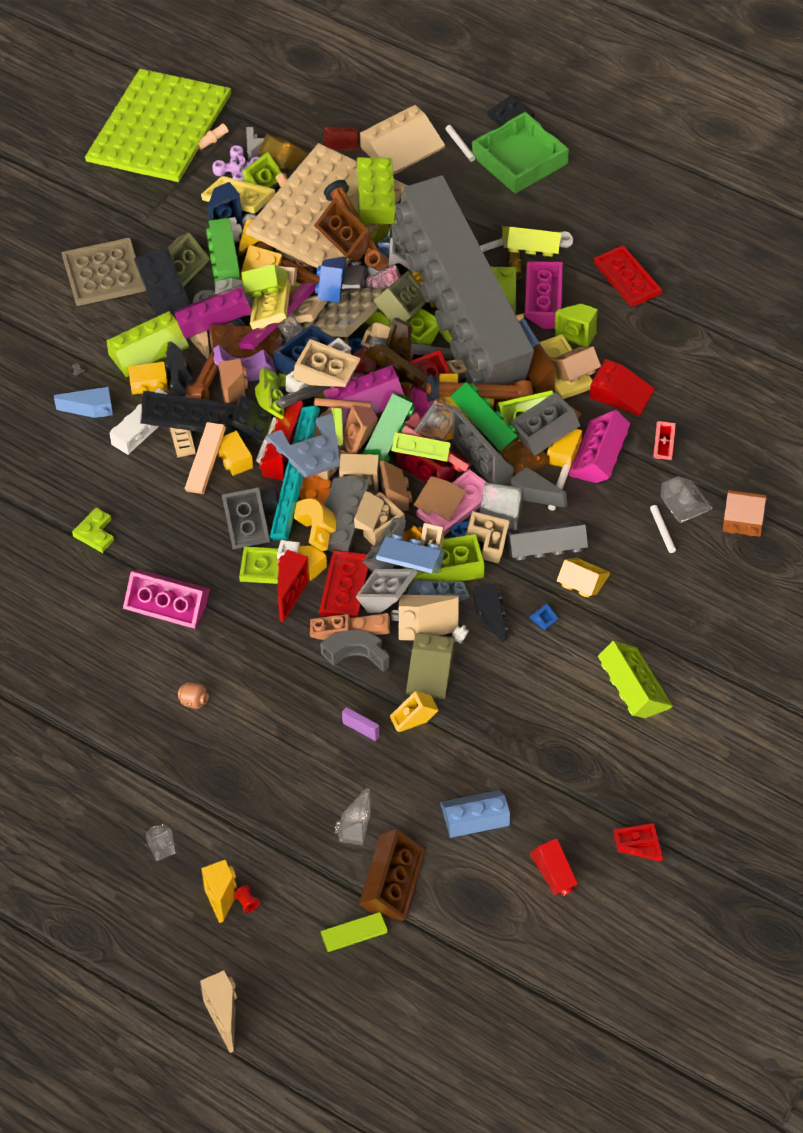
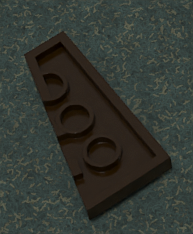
[363,343,428,393]

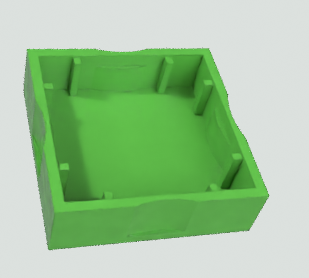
[472,112,569,194]

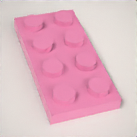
[416,469,496,536]

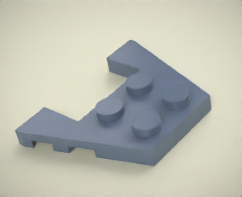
[265,413,340,478]

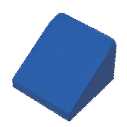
[529,603,559,630]

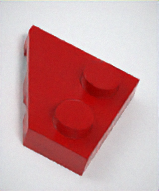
[613,823,663,861]

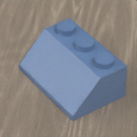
[376,534,445,573]
[440,790,510,838]

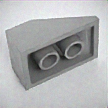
[356,569,417,613]

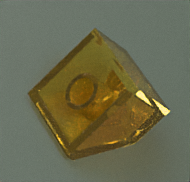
[258,134,309,171]

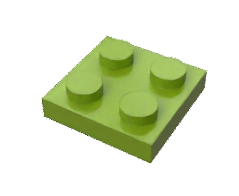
[239,547,279,584]

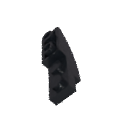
[165,341,193,396]

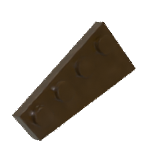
[379,317,412,391]

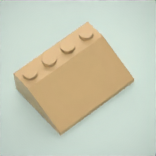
[360,105,445,175]

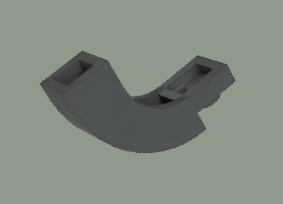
[320,630,389,672]

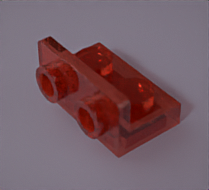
[324,127,359,150]

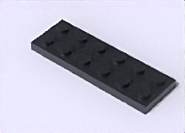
[140,391,251,439]

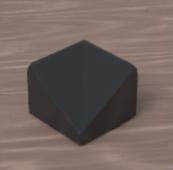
[260,487,277,516]

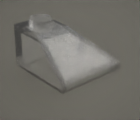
[335,788,371,845]

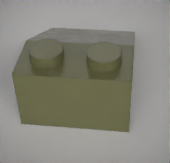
[374,270,426,324]
[406,633,455,699]

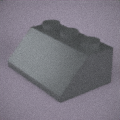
[510,392,580,456]

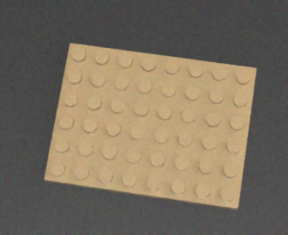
[246,143,408,268]

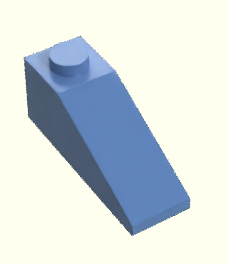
[54,387,113,418]

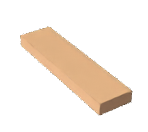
[185,423,226,494]

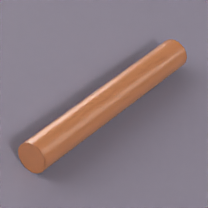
[314,398,371,408]

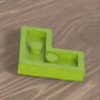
[72,508,114,553]

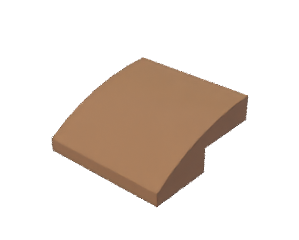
[414,476,466,521]

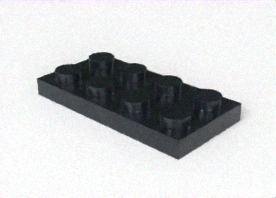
[134,247,190,319]

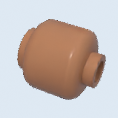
[178,681,209,709]

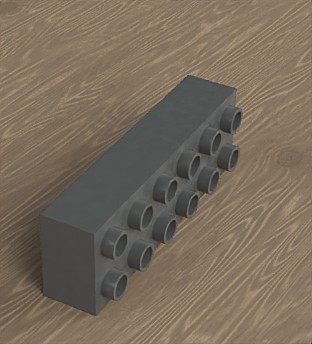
[391,175,534,385]

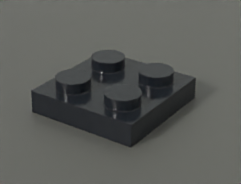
[487,95,535,126]
[231,395,272,441]

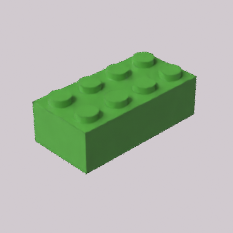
[206,218,240,286]

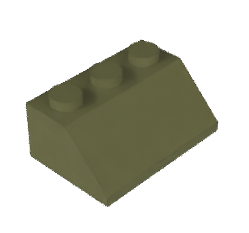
[168,232,210,287]

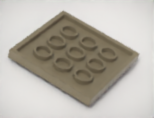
[62,238,145,306]
[300,288,387,337]

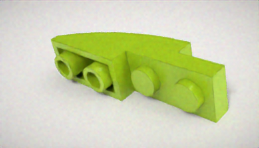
[255,367,284,419]

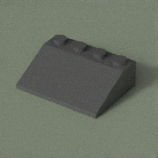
[452,406,514,490]

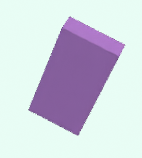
[342,707,380,741]

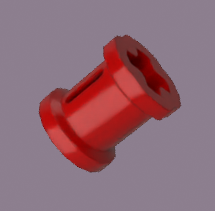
[233,885,260,913]

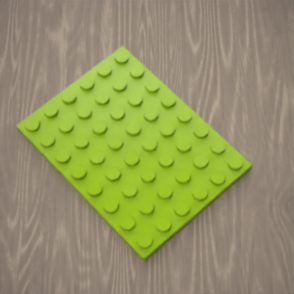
[85,69,231,182]

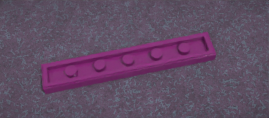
[238,283,316,349]

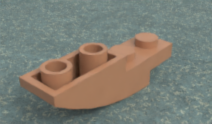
[310,613,390,640]

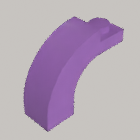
[213,345,276,382]

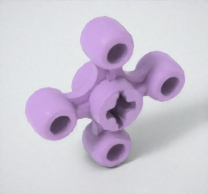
[213,145,260,182]

